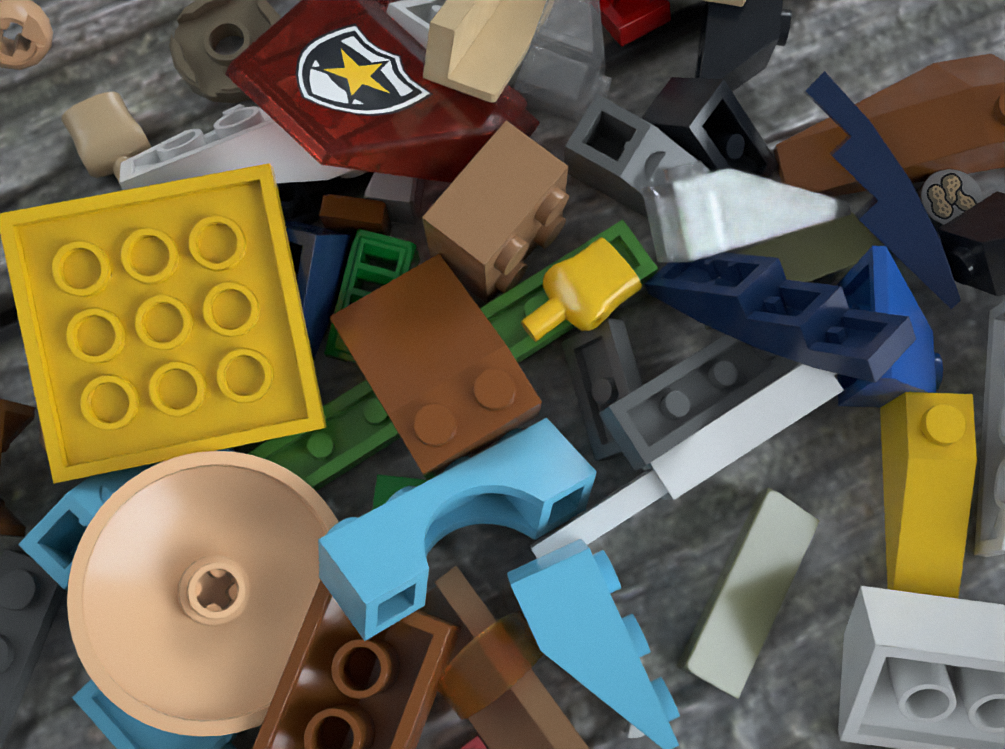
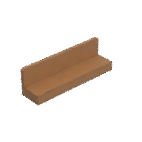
[419,566,590,749]

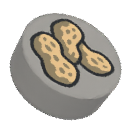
[917,169,983,233]

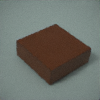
[319,194,392,241]

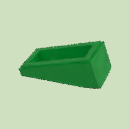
[324,229,420,365]

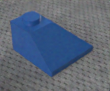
[837,245,943,408]

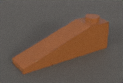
[773,53,1005,204]

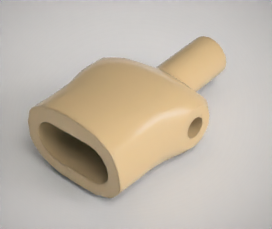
[61,91,151,186]

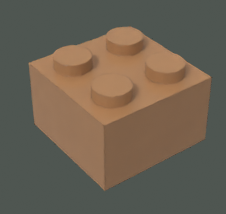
[422,121,569,304]

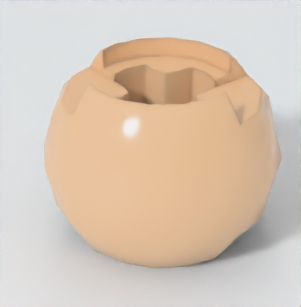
[0,0,53,70]

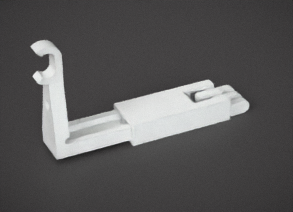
[530,363,844,738]

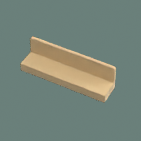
[423,0,559,102]

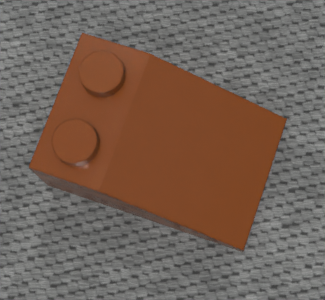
[329,254,542,481]

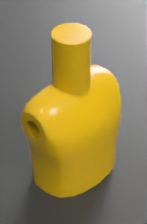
[521,237,642,342]

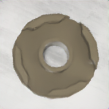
[169,0,289,103]

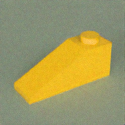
[880,392,977,599]

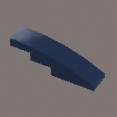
[804,71,961,309]
[644,249,916,383]

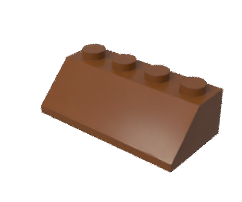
[252,579,462,749]

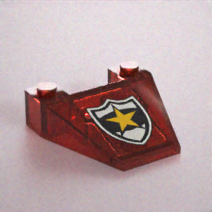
[225,0,540,183]

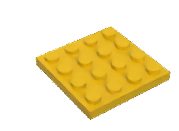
[0,163,327,484]

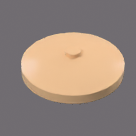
[67,451,338,737]

